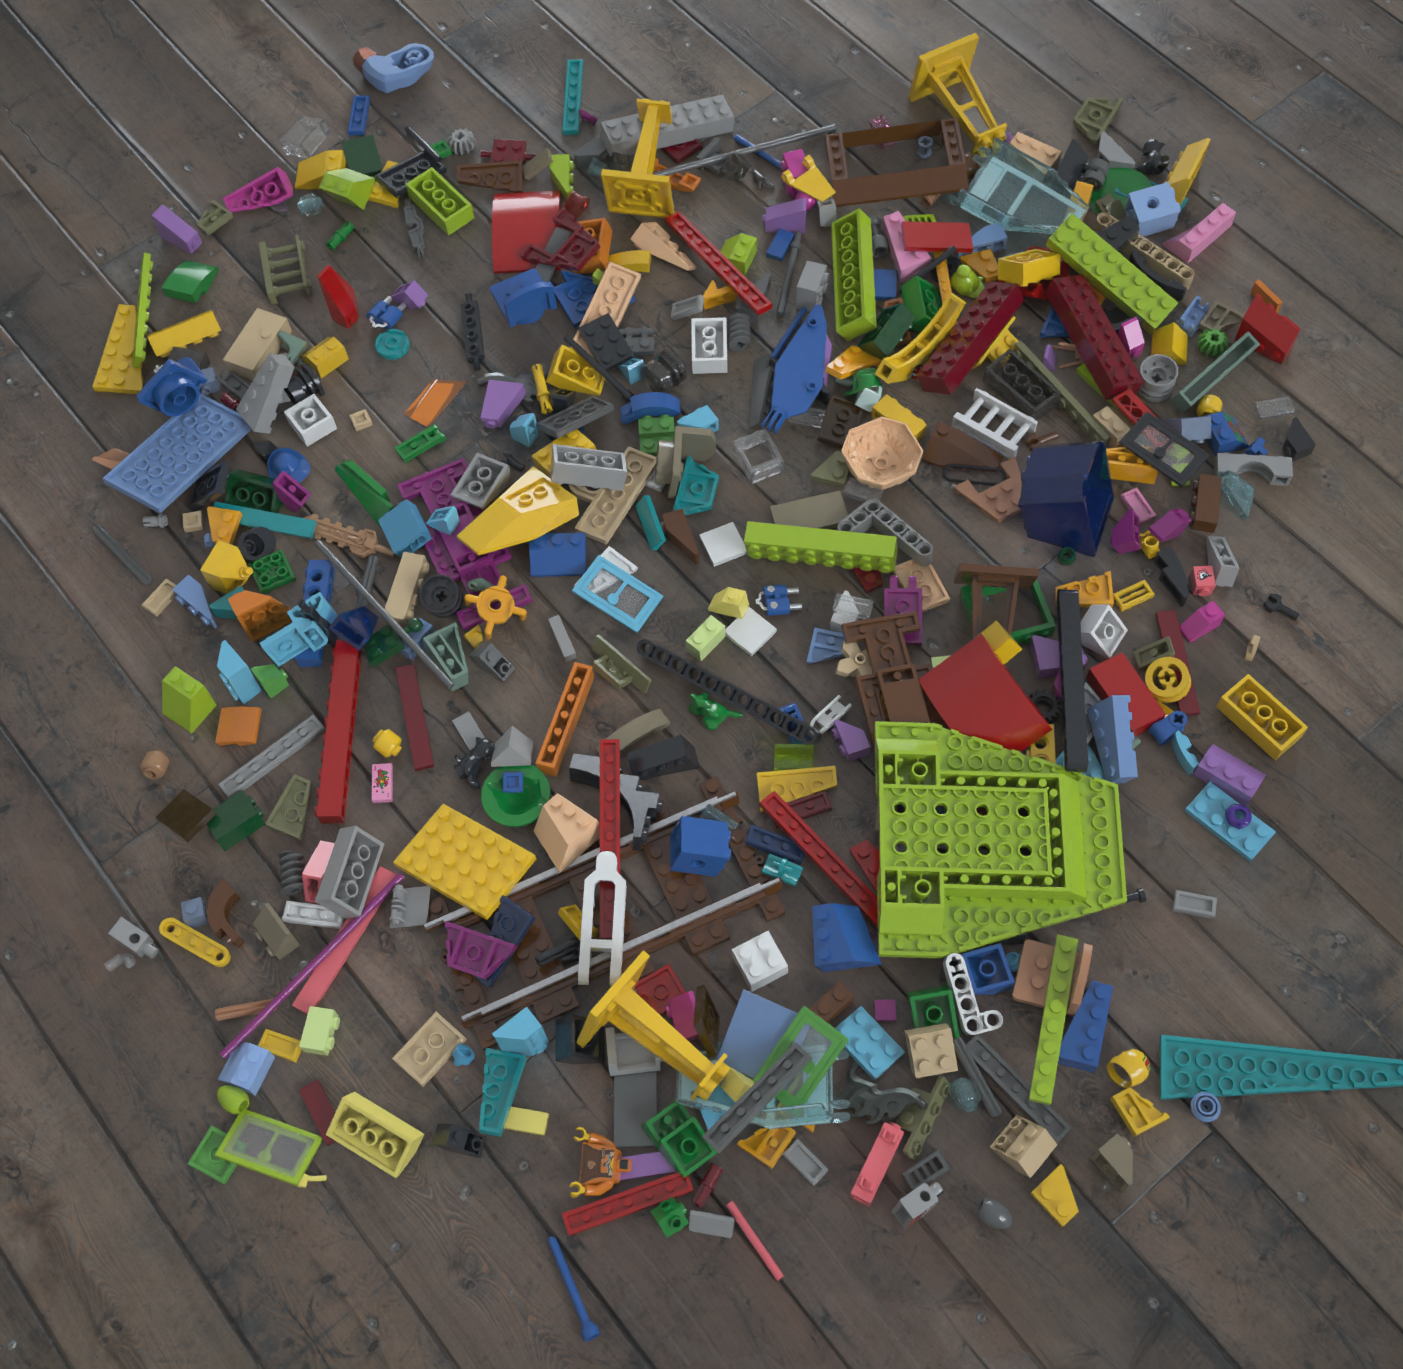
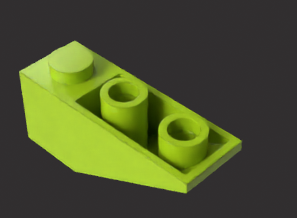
[550,154,574,203]

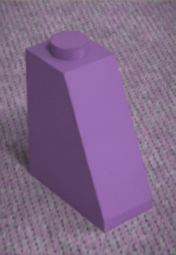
[762,198,807,234]
[151,205,202,254]
[480,380,526,428]
[1030,635,1087,678]

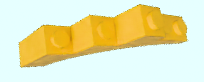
[875,293,966,384]

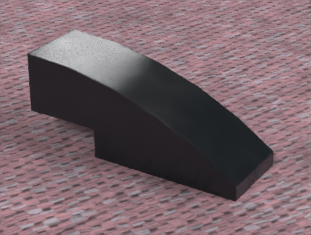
[1154,546,1188,607]

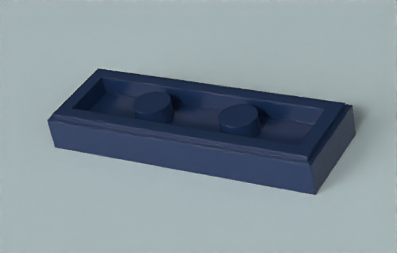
[744,824,805,865]

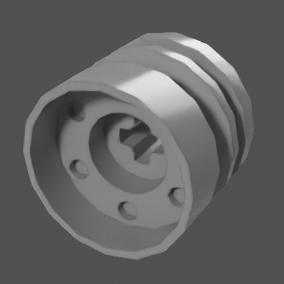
[1138,354,1178,403]

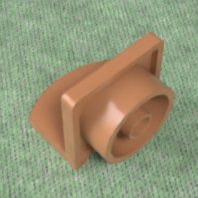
[1012,939,1093,1017]

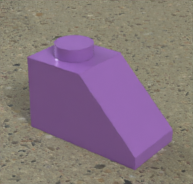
[391,280,429,310]

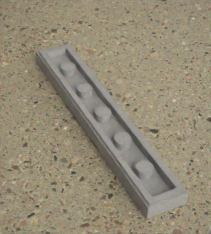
[218,714,326,798]

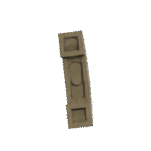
[595,709,671,756]

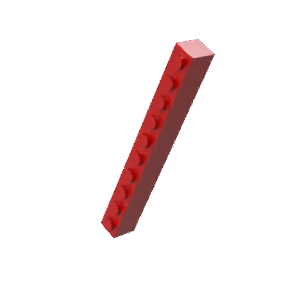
[314,640,362,824]

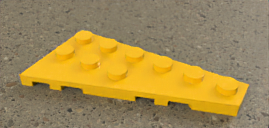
[93,304,144,394]

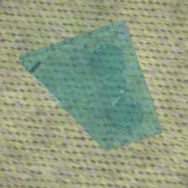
[1220,470,1255,519]

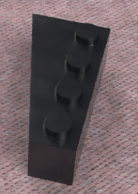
[1096,214,1140,252]

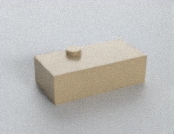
[223,308,292,381]

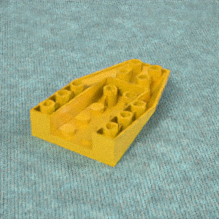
[457,466,579,555]

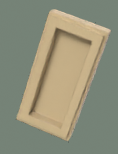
[141,579,176,617]

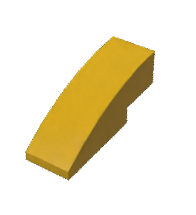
[602,250,651,273]

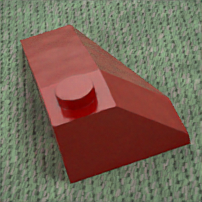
[317,265,359,329]

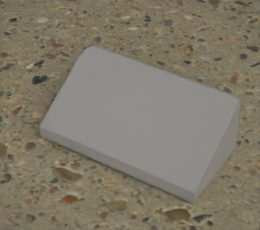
[689,1210,735,1238]

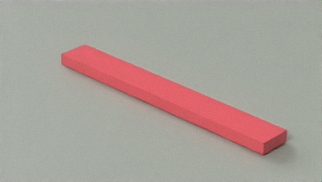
[292,866,397,1015]

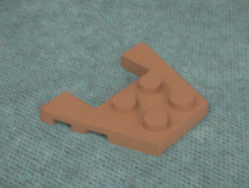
[954,457,1030,523]

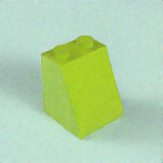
[319,168,375,210]
[162,666,217,734]

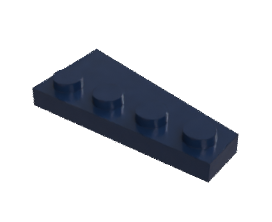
[473,895,536,988]

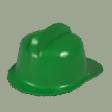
[844,368,885,395]

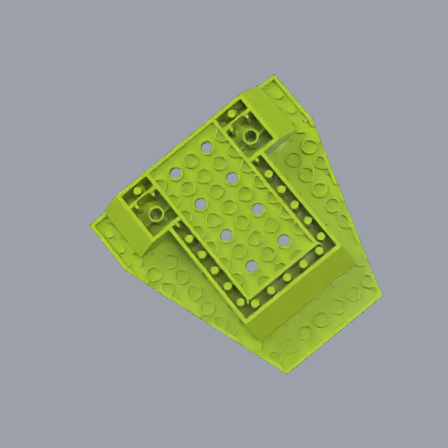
[874,721,1127,958]

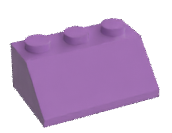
[1193,744,1266,806]

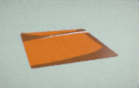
[404,379,466,427]

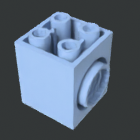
[1124,182,1180,237]

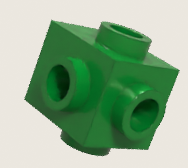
[650,1196,689,1238]

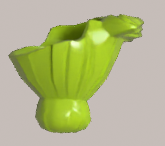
[950,265,984,299]

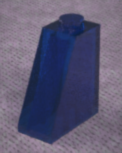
[328,606,379,650]

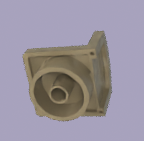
[655,426,716,499]

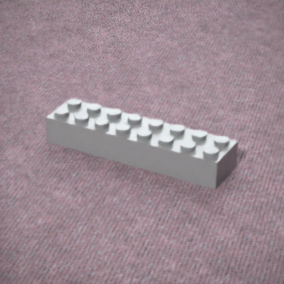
[601,94,734,159]

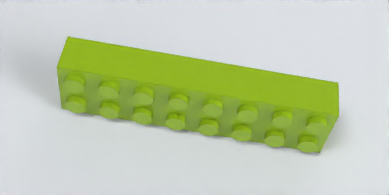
[831,208,877,341]
[1046,213,1178,335]
[744,521,898,573]

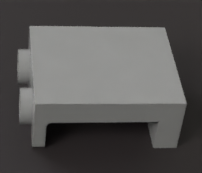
[606,1027,664,1076]

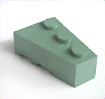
[423,622,469,692]

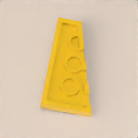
[757,766,837,813]

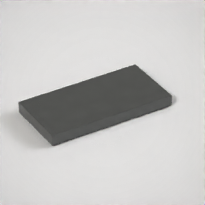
[536,395,615,439]
[614,1071,657,1148]

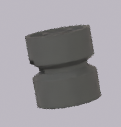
[1082,158,1110,191]

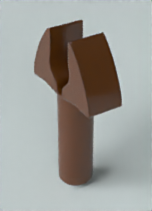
[1026,431,1059,452]

